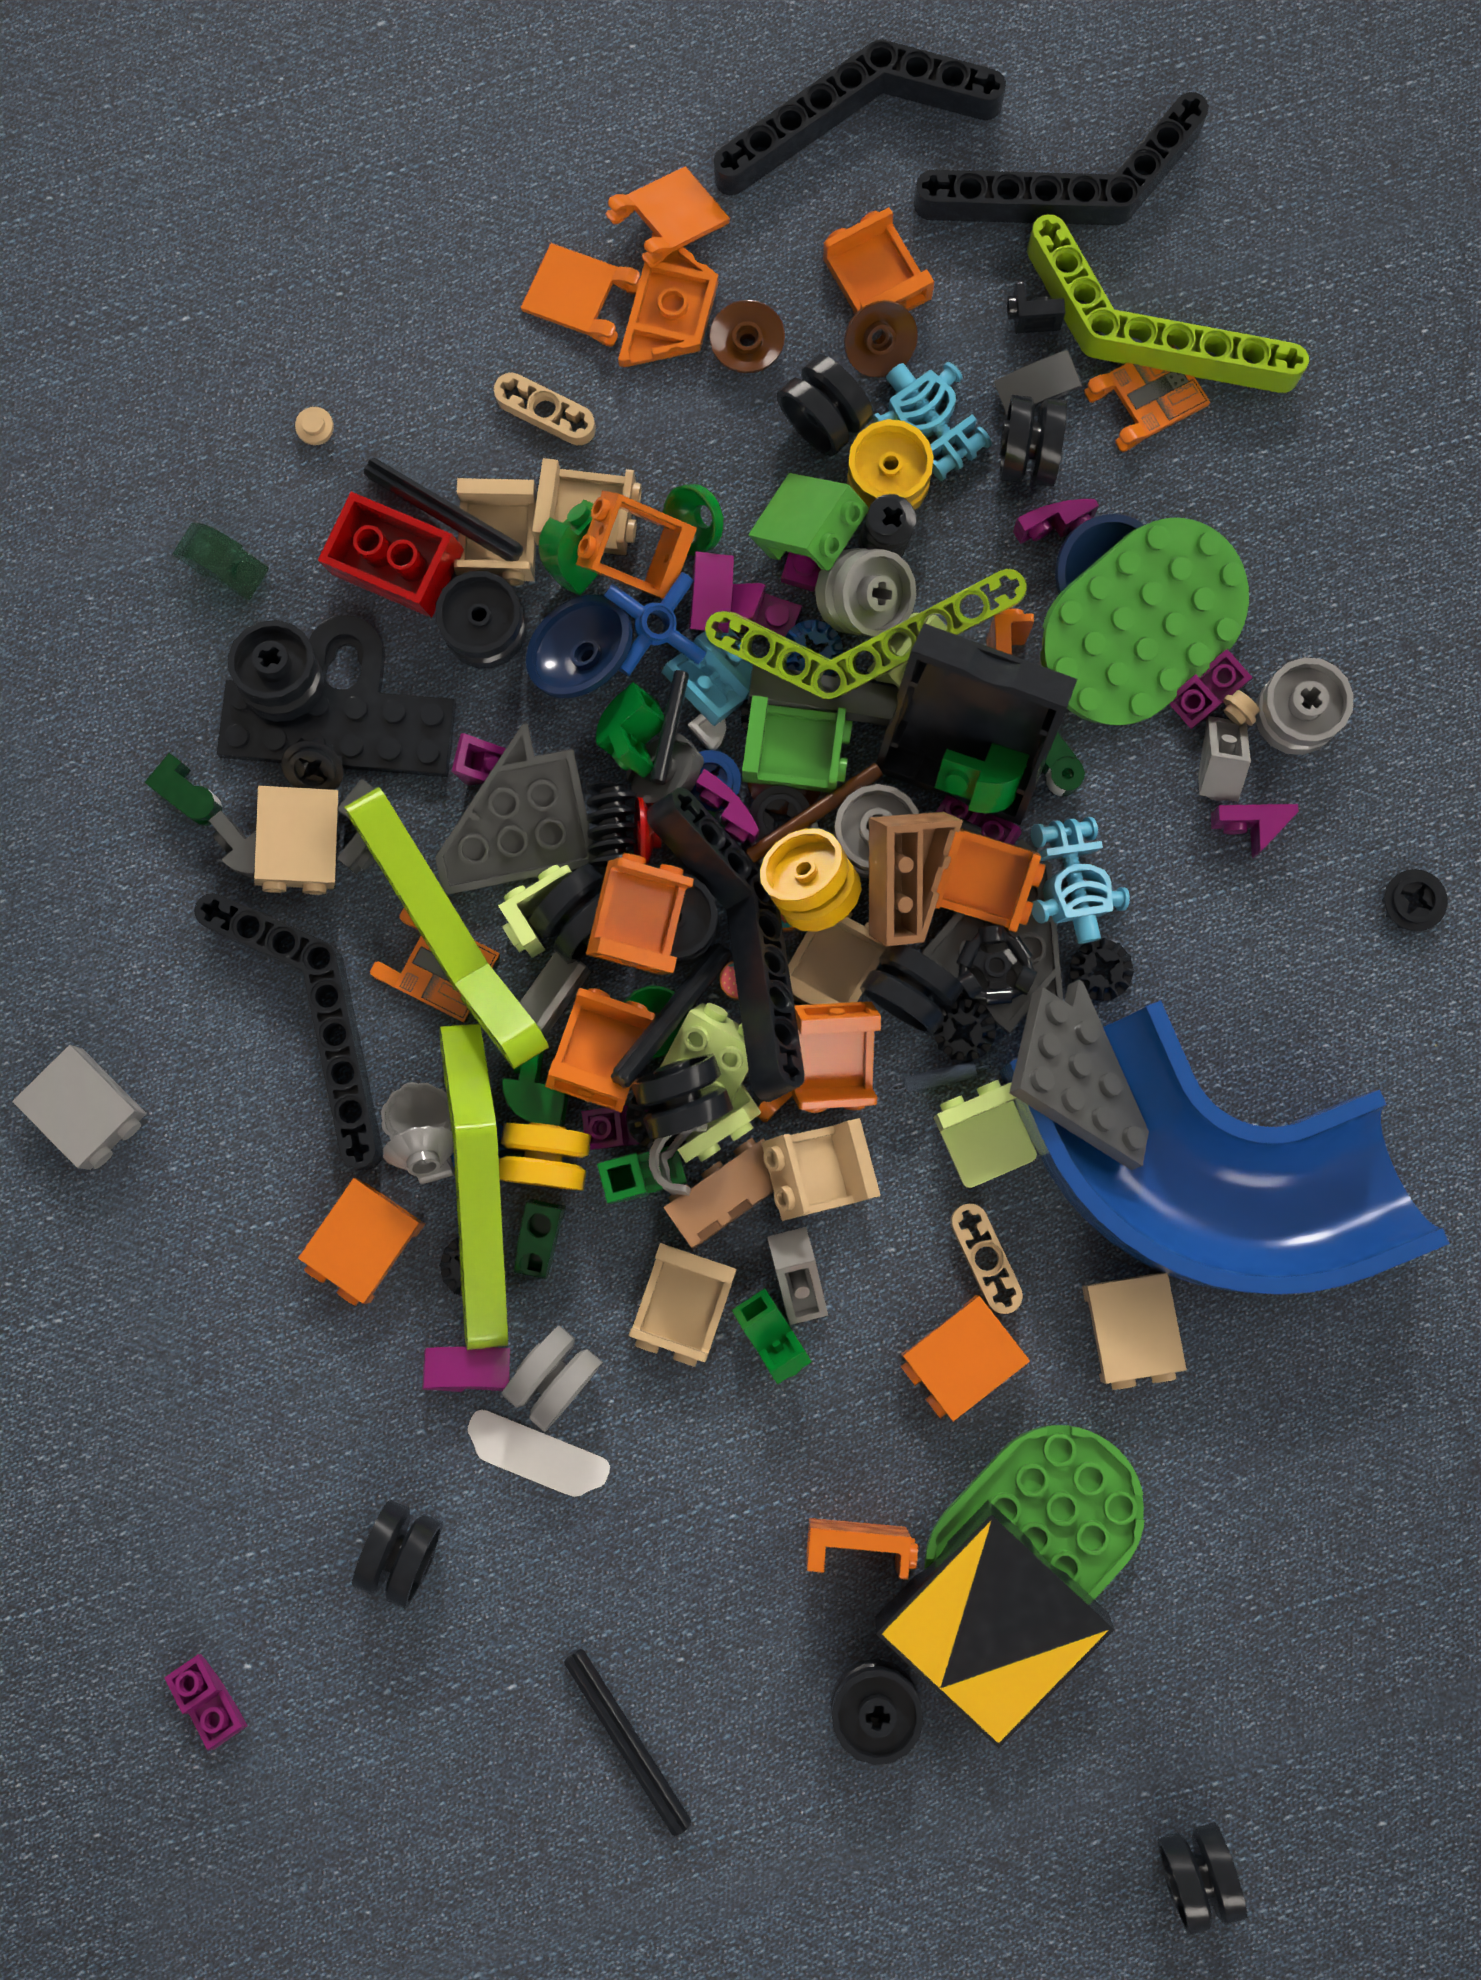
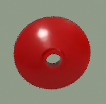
[634,797,662,865]

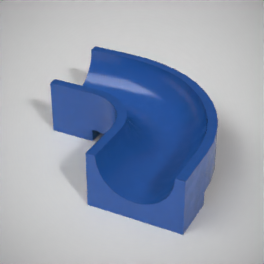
[999,1000,1450,1294]

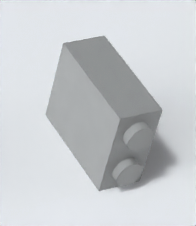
[12,1045,147,1170]

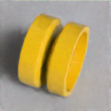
[847,419,934,514]
[760,828,862,932]
[499,1123,591,1191]

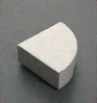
[688,714,726,751]

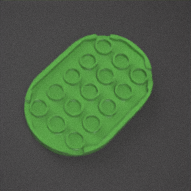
[1040,518,1249,725]
[924,1425,1145,1599]

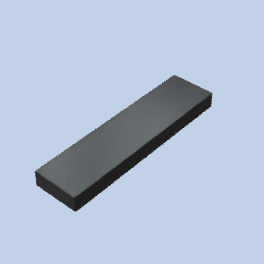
[747,664,899,726]

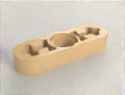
[494,373,596,446]
[950,1204,1023,1314]

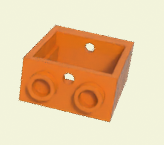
[576,490,697,599]

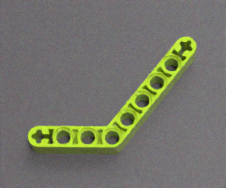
[1027,214,1309,393]
[705,569,1027,699]
[344,787,549,1069]
[439,1024,508,1350]

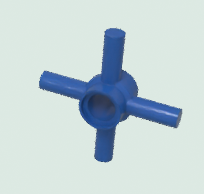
[603,572,707,676]

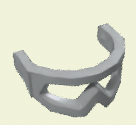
[649,1124,708,1196]

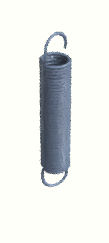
[891,1061,990,1093]

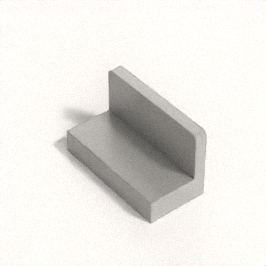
[519,951,591,1036]

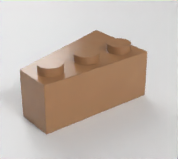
[869,812,963,946]
[663,1138,774,1249]

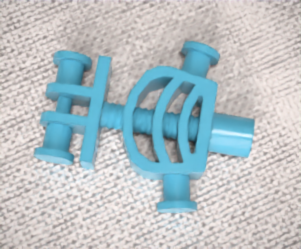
[873,362,992,481]
[1031,817,1130,944]

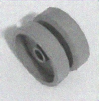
[815,548,916,637]
[1255,657,1354,755]
[833,784,919,878]
[501,1325,603,1432]

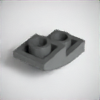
[994,350,1083,414]

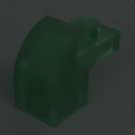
[172,523,269,600]

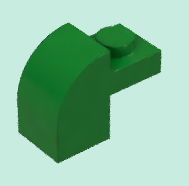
[539,500,601,595]
[596,682,664,778]
[935,743,1030,813]
[502,1050,569,1127]
[597,1146,687,1204]
[732,1288,812,1384]

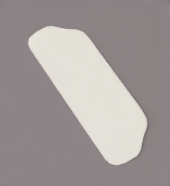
[468,1410,610,1497]

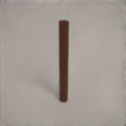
[745,763,883,863]

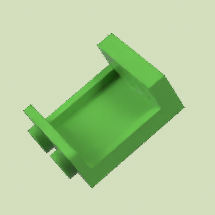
[748,473,869,571]
[742,695,852,793]

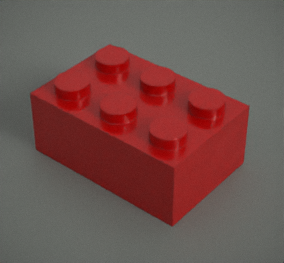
[318,491,464,618]

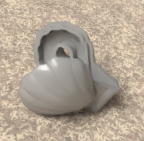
[381,1082,455,1185]

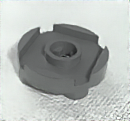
[627,733,704,807]

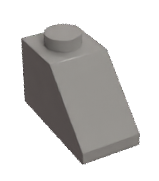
[1198,716,1251,802]
[767,1227,828,1325]

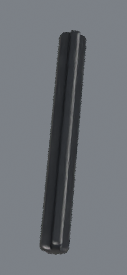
[364,458,524,561]
[611,943,731,1088]
[564,1649,691,1836]

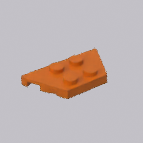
[618,233,719,368]

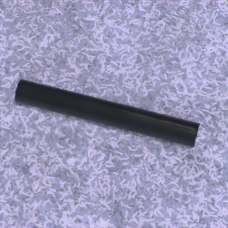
[650,670,689,785]

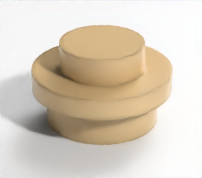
[295,407,334,445]
[1223,690,1260,726]

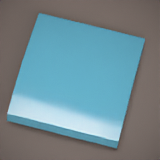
[662,628,758,726]

